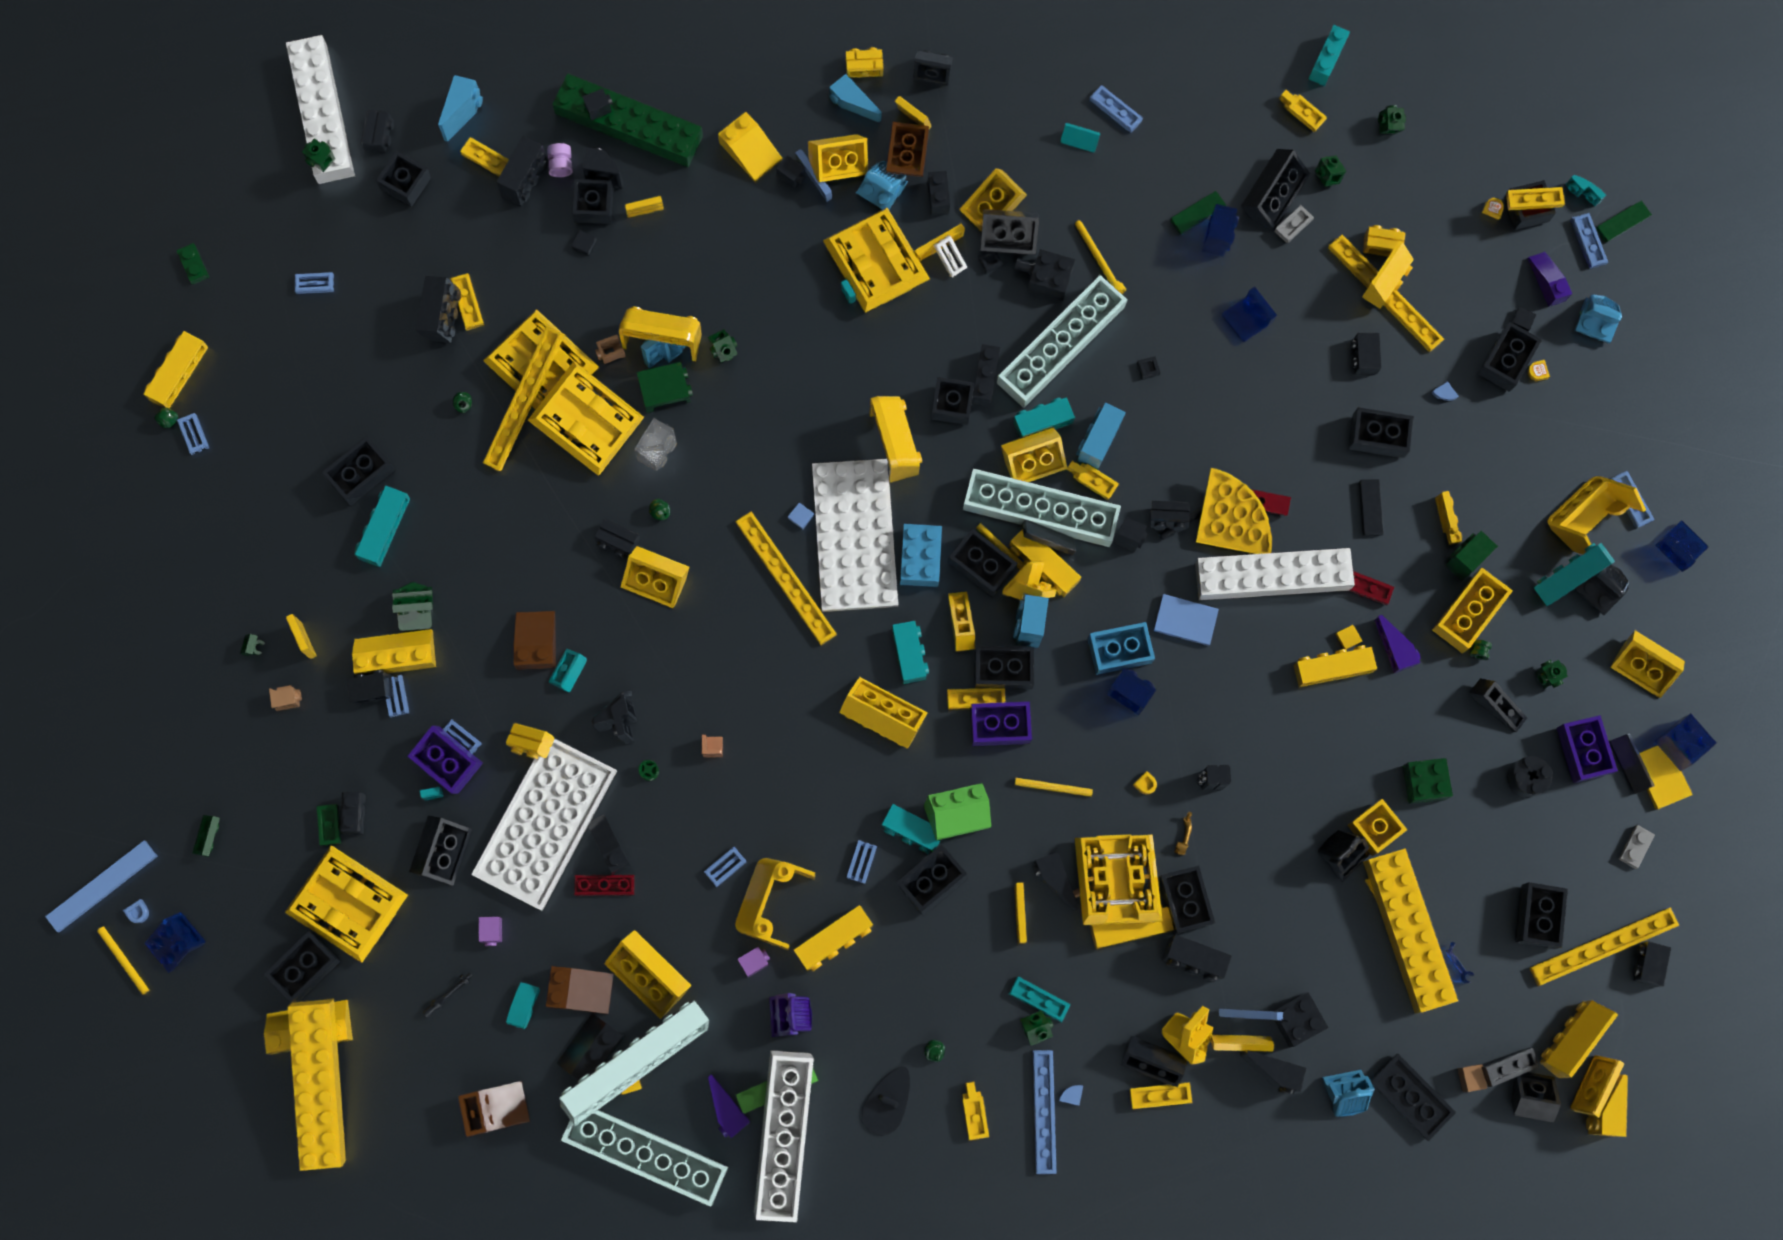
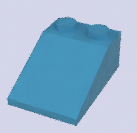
[438,75,483,141]

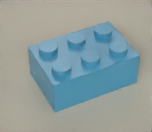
[1076,402,1126,470]
[900,524,942,587]
[1013,594,1049,648]
[1087,622,1155,675]

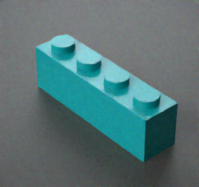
[355,486,410,567]
[1534,543,1615,606]

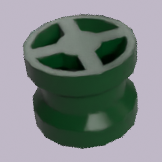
[1470,639,1492,660]
[639,760,659,781]

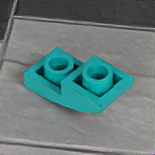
[1565,175,1606,206]
[506,982,540,1029]

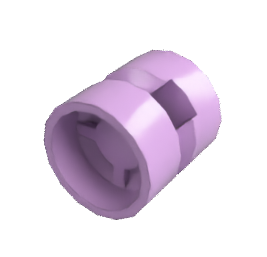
[547,143,573,177]

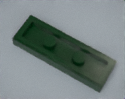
[1170,191,1226,235]
[1596,200,1652,243]

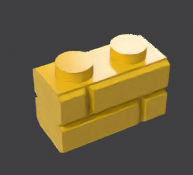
[846,47,883,78]
[1363,225,1405,257]
[506,723,554,760]

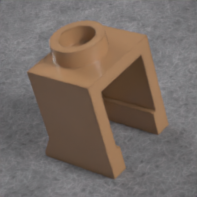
[595,334,626,364]
[269,686,302,711]

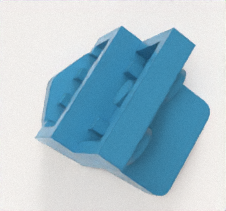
[856,161,908,210]
[1574,295,1622,344]
[641,340,686,369]
[1323,1070,1375,1117]

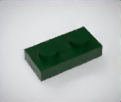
[176,243,209,285]
[317,804,341,846]
[192,815,220,857]

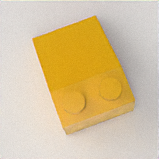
[718,112,782,181]
[959,168,1027,231]
[1586,1075,1628,1137]

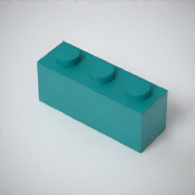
[1308,25,1350,86]
[1013,397,1075,439]
[892,621,929,684]
[882,804,941,855]

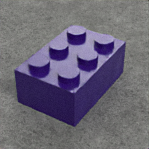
[970,702,1032,746]
[1556,715,1618,783]
[408,726,483,794]

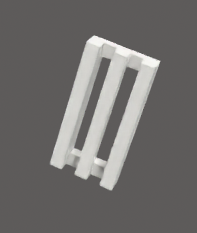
[933,235,967,277]

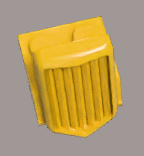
[1002,561,1057,600]
[1162,1006,1213,1064]

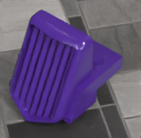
[769,993,812,1037]

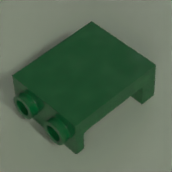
[637,362,693,413]

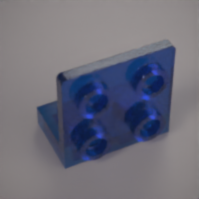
[1222,287,1277,342]
[1655,521,1708,572]
[145,912,206,973]

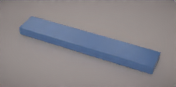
[45,841,158,932]
[1032,1050,1056,1174]

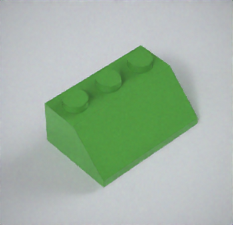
[924,783,991,840]

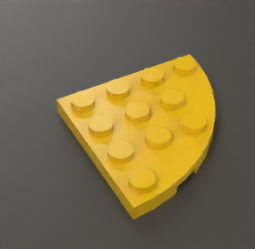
[1195,468,1272,554]

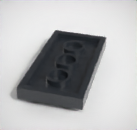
[1370,1054,1456,1141]

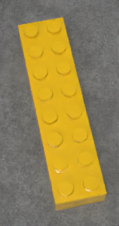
[1363,848,1458,1013]
[288,999,346,1171]

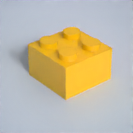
[1347,799,1407,856]

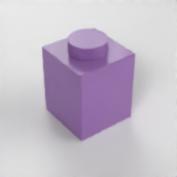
[479,917,502,946]
[738,947,770,977]

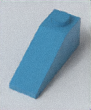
[829,74,882,122]

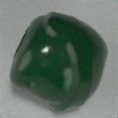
[453,392,472,413]
[154,407,178,428]
[649,499,671,520]
[924,1040,946,1062]

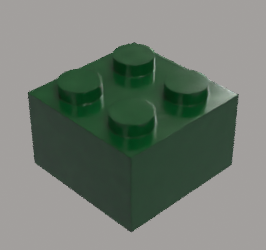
[1445,531,1498,581]
[1402,758,1453,804]

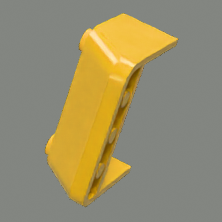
[619,306,702,362]
[869,396,922,483]
[1547,476,1646,555]
[735,858,815,950]

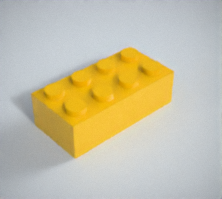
[1432,568,1513,654]

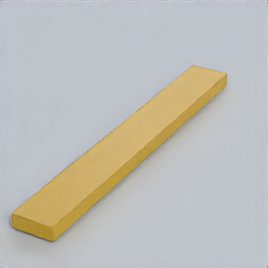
[1328,234,1444,353]
[483,326,565,471]
[735,512,837,645]
[1529,907,1679,986]

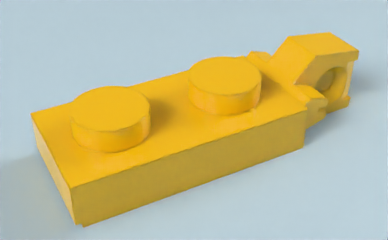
[1279,90,1327,133]
[1067,461,1119,500]
[1435,491,1462,545]
[962,1082,989,1140]

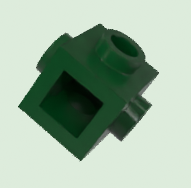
[1378,105,1406,134]
[302,138,336,172]
[1315,155,1346,187]
[708,329,738,362]
[1535,659,1568,689]
[1020,1010,1053,1046]

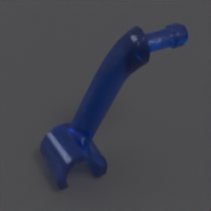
[1446,942,1474,984]

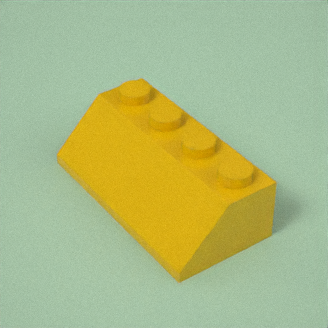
[352,629,436,675]
[839,677,928,749]
[604,930,692,1019]
[264,1000,353,1054]
[1540,1000,1618,1078]

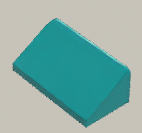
[1061,123,1101,152]
[549,648,587,692]

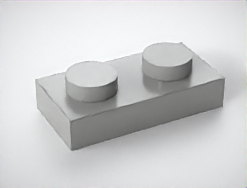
[1275,205,1314,244]
[1619,825,1655,869]

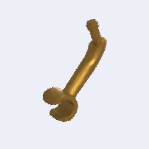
[1175,812,1192,855]

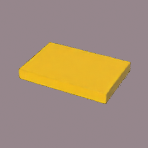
[1639,742,1693,810]
[1570,1055,1624,1118]

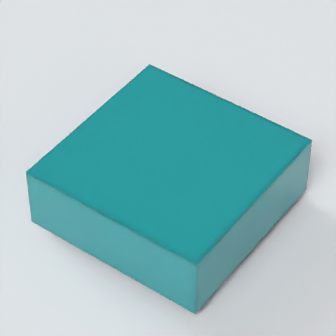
[841,279,856,304]
[420,787,444,801]

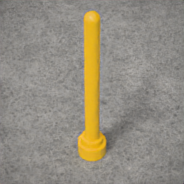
[1075,220,1126,294]

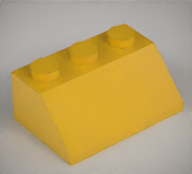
[808,134,868,182]
[1362,241,1414,309]
[1001,427,1067,482]
[621,546,690,608]
[1611,630,1685,698]

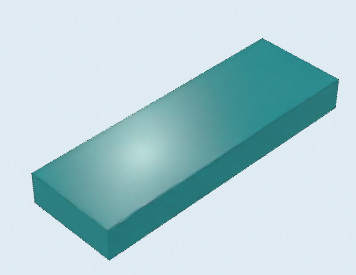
[1009,976,1071,1022]

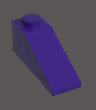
[1527,252,1572,307]
[1374,615,1421,673]
[708,1075,750,1138]

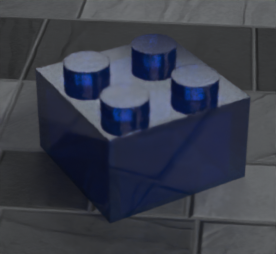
[1202,204,1239,257]
[1107,668,1157,715]
[1655,713,1717,771]

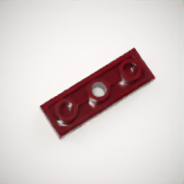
[1251,489,1291,516]
[574,875,635,896]

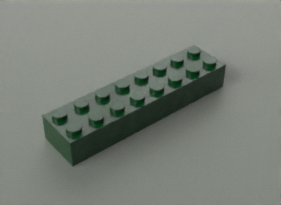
[552,73,703,167]

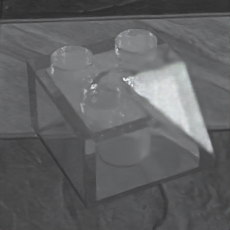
[634,418,677,471]

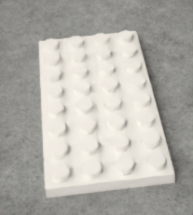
[812,459,898,612]
[471,739,617,911]

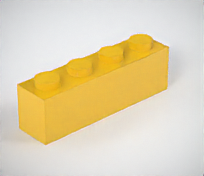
[144,331,208,408]
[1009,529,1082,597]
[1293,645,1377,687]
[794,905,873,971]
[1090,905,1174,949]

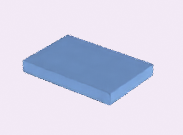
[1154,594,1219,646]

